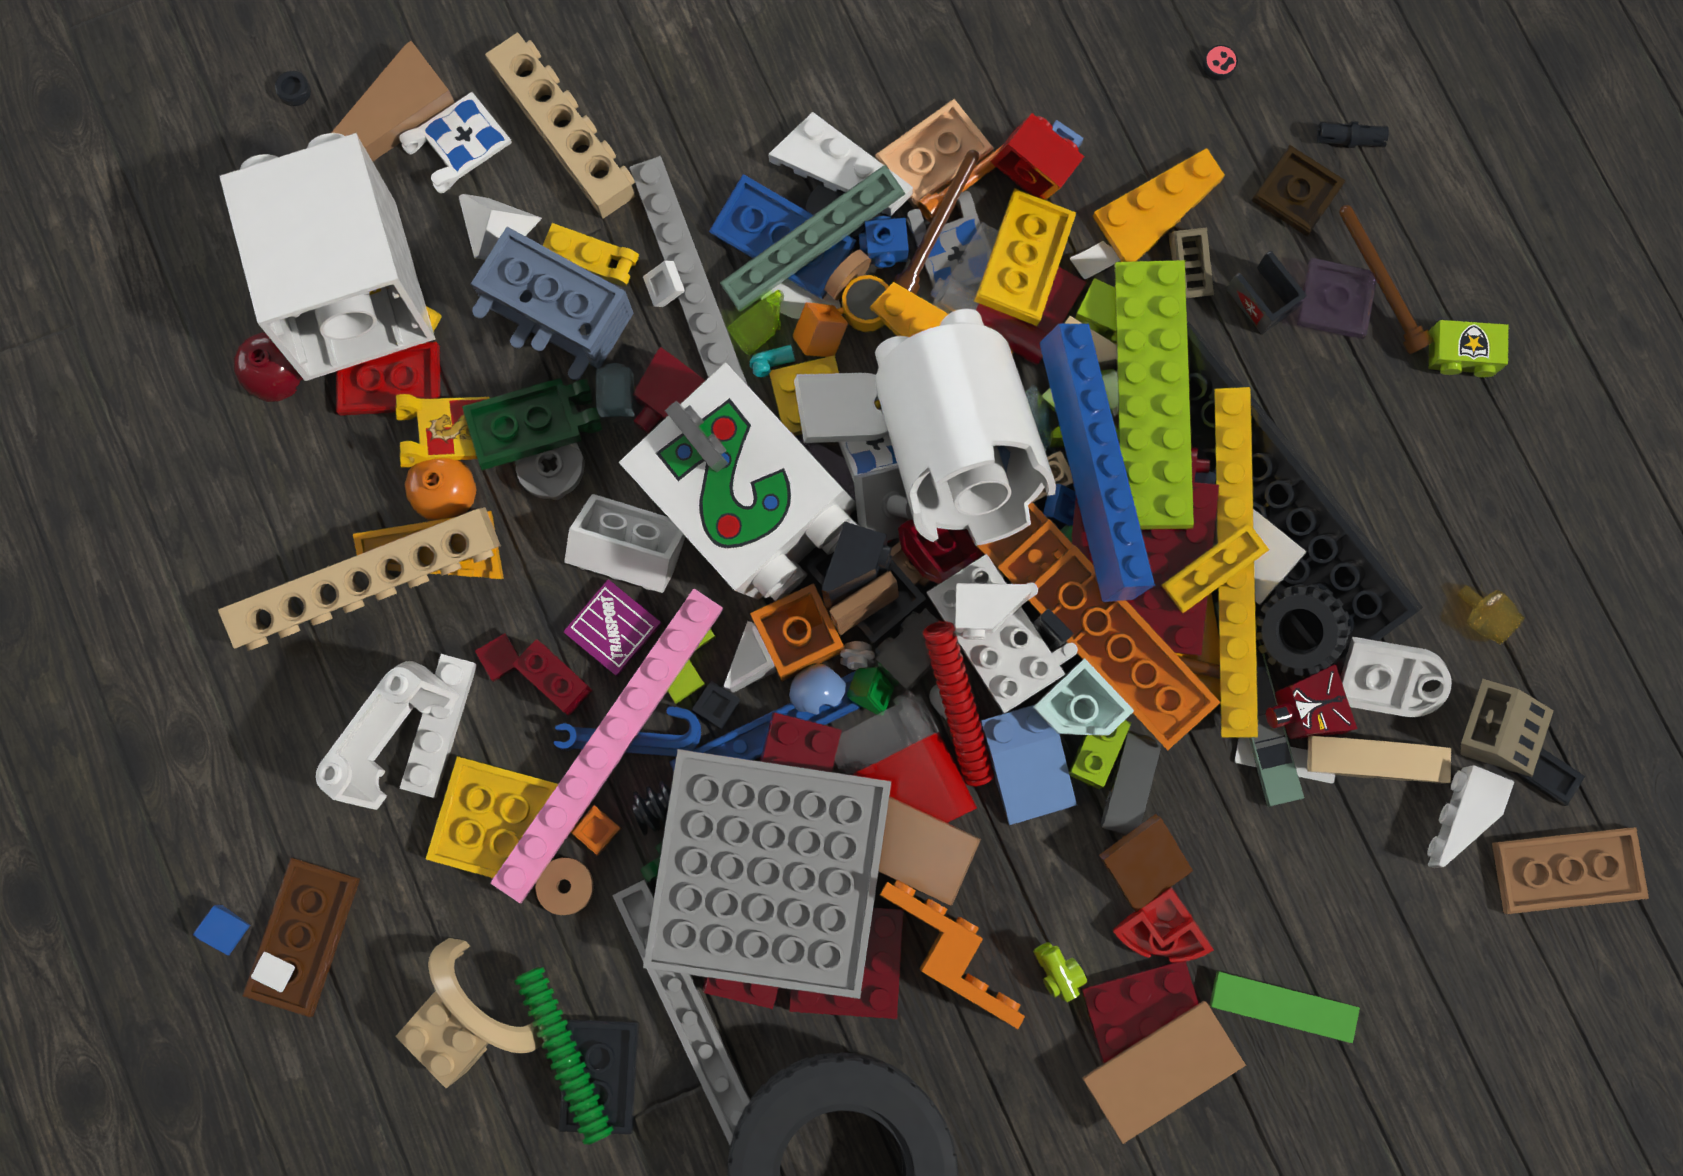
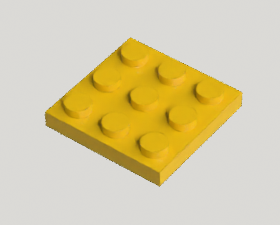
[426,756,558,878]

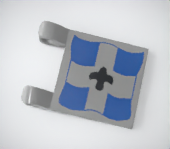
[906,191,991,298]

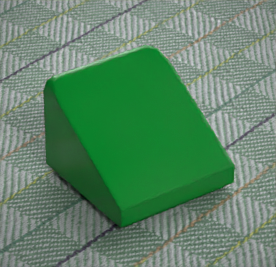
[847,667,894,716]

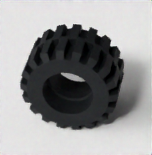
[1256,584,1351,676]

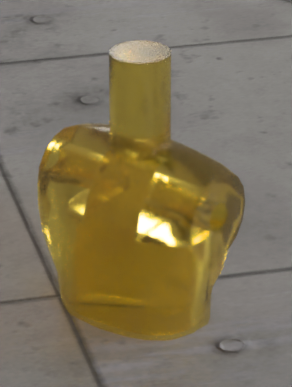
[1458,585,1525,645]

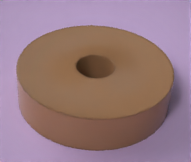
[824,250,871,300]
[535,858,594,915]

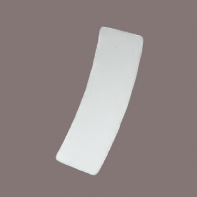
[1070,241,1120,279]

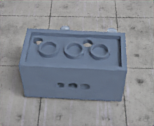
[471,226,634,380]

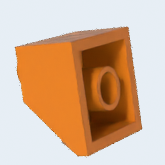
[750,583,844,681]

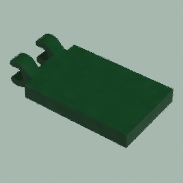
[462,378,602,470]

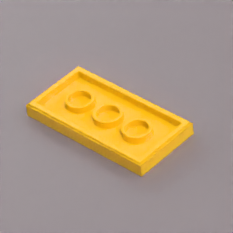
[974,189,1076,326]

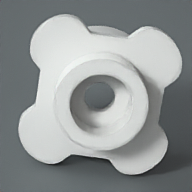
[840,641,875,670]

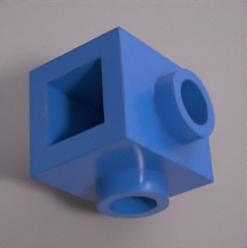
[859,216,909,268]

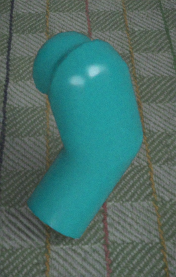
[750,345,795,377]

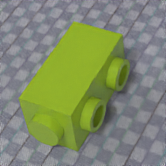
[1069,720,1132,789]

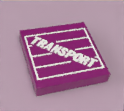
[564,579,662,677]

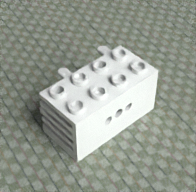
[927,554,1078,714]

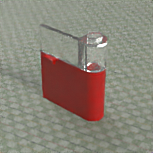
[835,691,977,823]

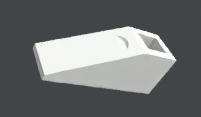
[1427,765,1514,868]

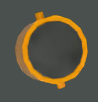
[837,275,889,332]

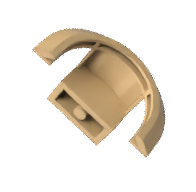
[395,938,543,1088]

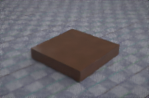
[1099,814,1193,912]

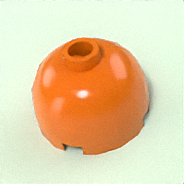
[405,458,477,521]

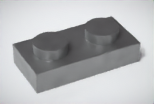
[665,401,728,472]

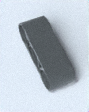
[1101,730,1161,835]

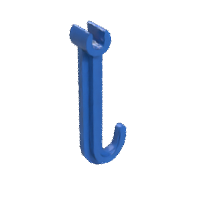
[554,707,701,757]

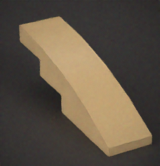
[1307,736,1451,784]

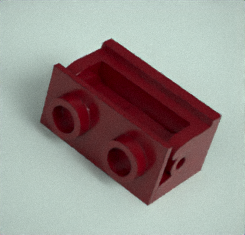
[512,639,593,716]

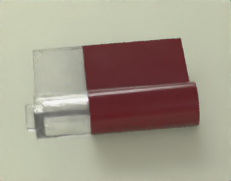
[930,222,1086,366]

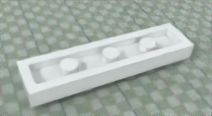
[399,654,477,798]

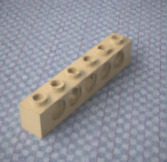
[485,32,635,219]

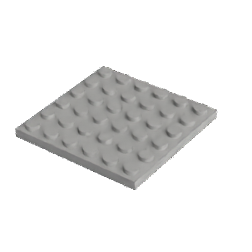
[643,749,891,999]

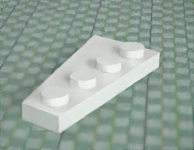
[769,112,913,216]

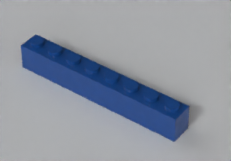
[1040,324,1155,602]

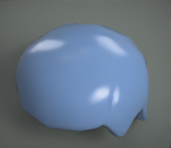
[789,664,846,714]

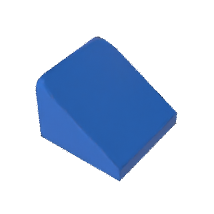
[193,905,251,955]

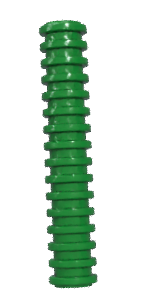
[514,967,614,1145]

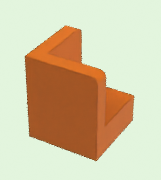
[793,302,848,357]

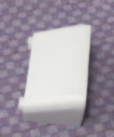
[316,661,460,810]

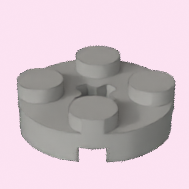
[515,443,585,500]

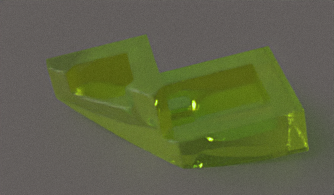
[726,290,784,355]

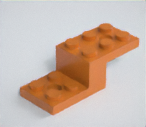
[880,880,1025,1029]

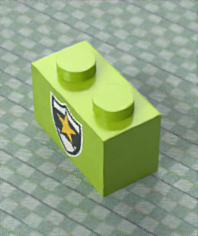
[1429,320,1508,377]

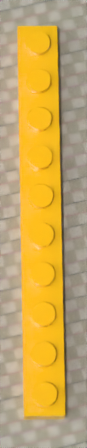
[1215,387,1258,738]

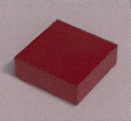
[475,633,519,682]

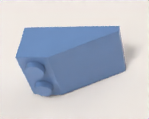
[980,705,1077,825]

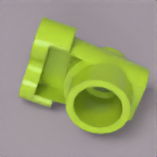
[1033,942,1087,1002]

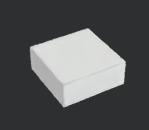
[643,261,685,307]

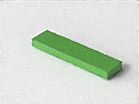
[1209,971,1360,1043]

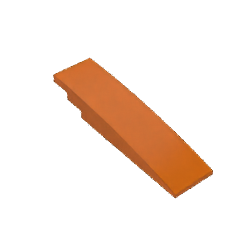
[972,502,1221,750]

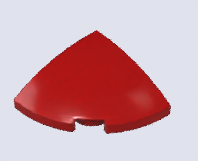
[1113,887,1214,962]

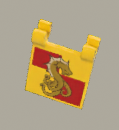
[396,394,489,467]

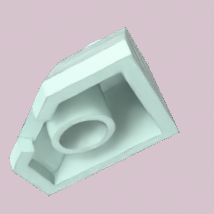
[1033,658,1134,736]

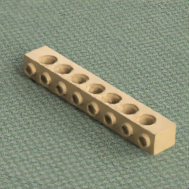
[218,507,501,651]

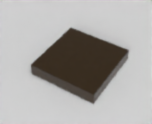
[1251,145,1346,236]

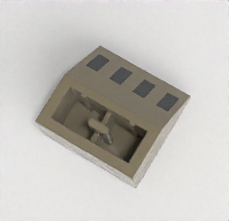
[1461,679,1553,777]

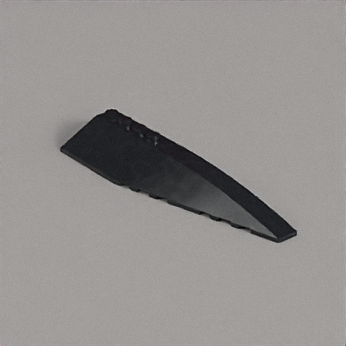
[1187,320,1423,670]

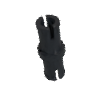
[1317,121,1389,148]

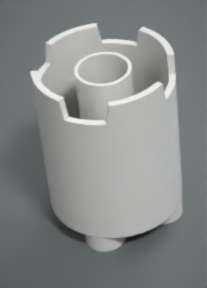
[875,309,1056,546]

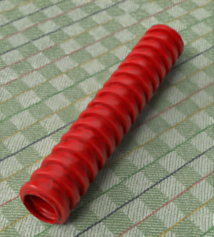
[923,621,994,786]

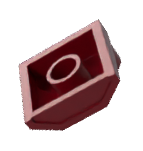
[898,519,985,584]

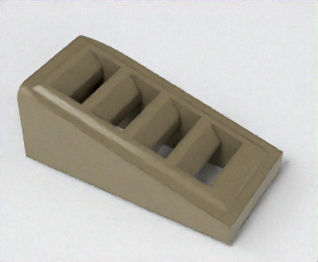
[1169,227,1214,298]

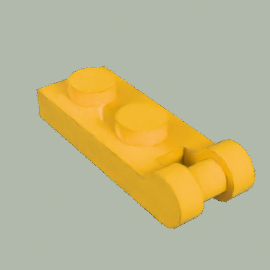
[543,223,639,287]

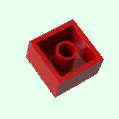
[990,113,1085,200]

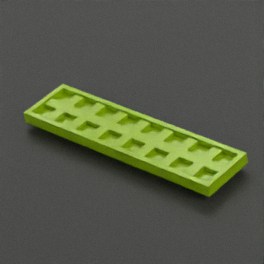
[1115,260,1194,529]

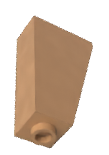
[331,41,455,162]

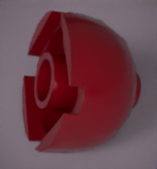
[234,332,304,402]

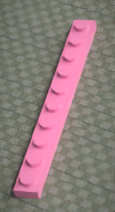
[491,589,723,903]

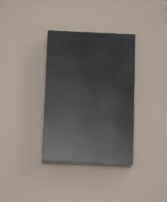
[559,1019,639,1134]

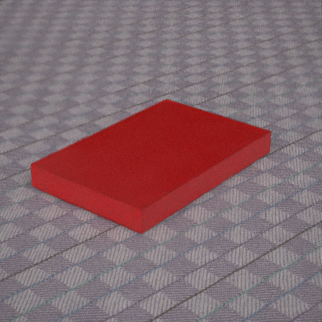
[336,342,441,416]

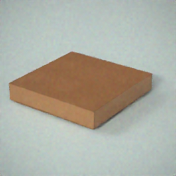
[830,571,899,635]

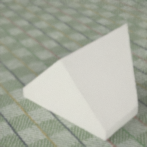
[459,194,542,260]
[724,621,777,693]

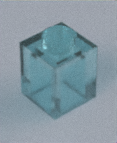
[596,363,635,417]

